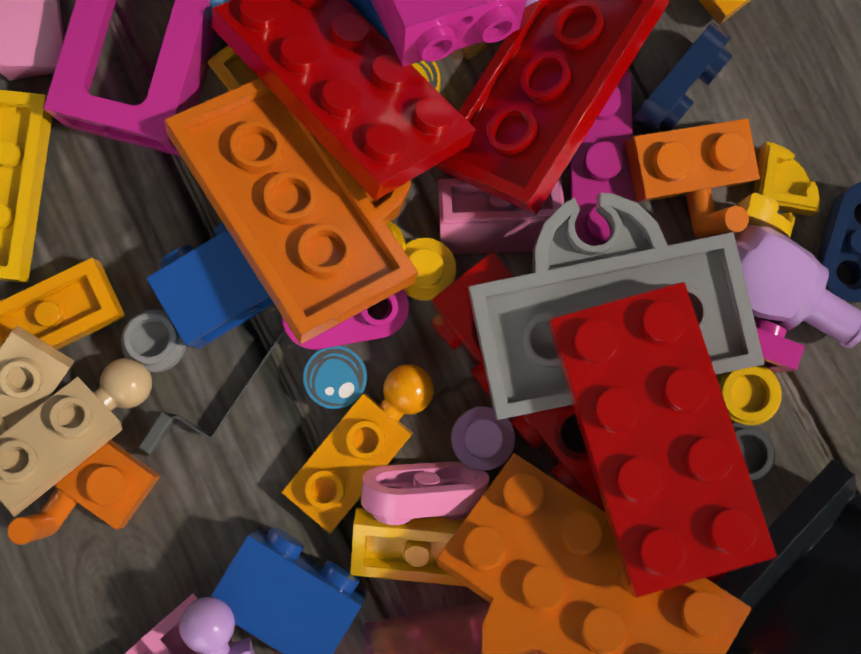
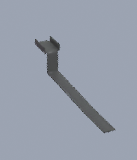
[139,330,285,459]

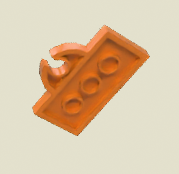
[165,78,418,345]
[437,453,752,654]

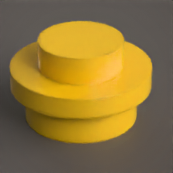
[404,238,456,301]

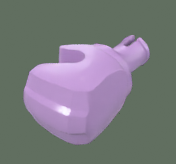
[734,225,861,348]

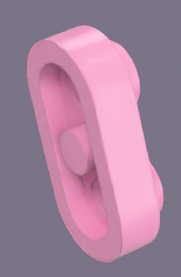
[361,462,490,525]

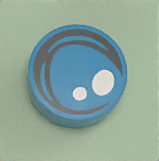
[303,346,368,409]

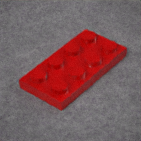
[211,0,476,201]
[435,0,669,215]
[548,282,777,598]

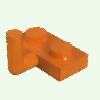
[624,118,760,239]
[8,440,161,545]

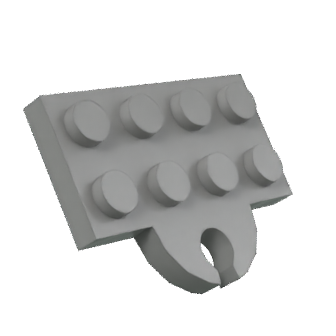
[468,192,765,420]

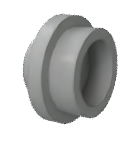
[121,309,187,373]

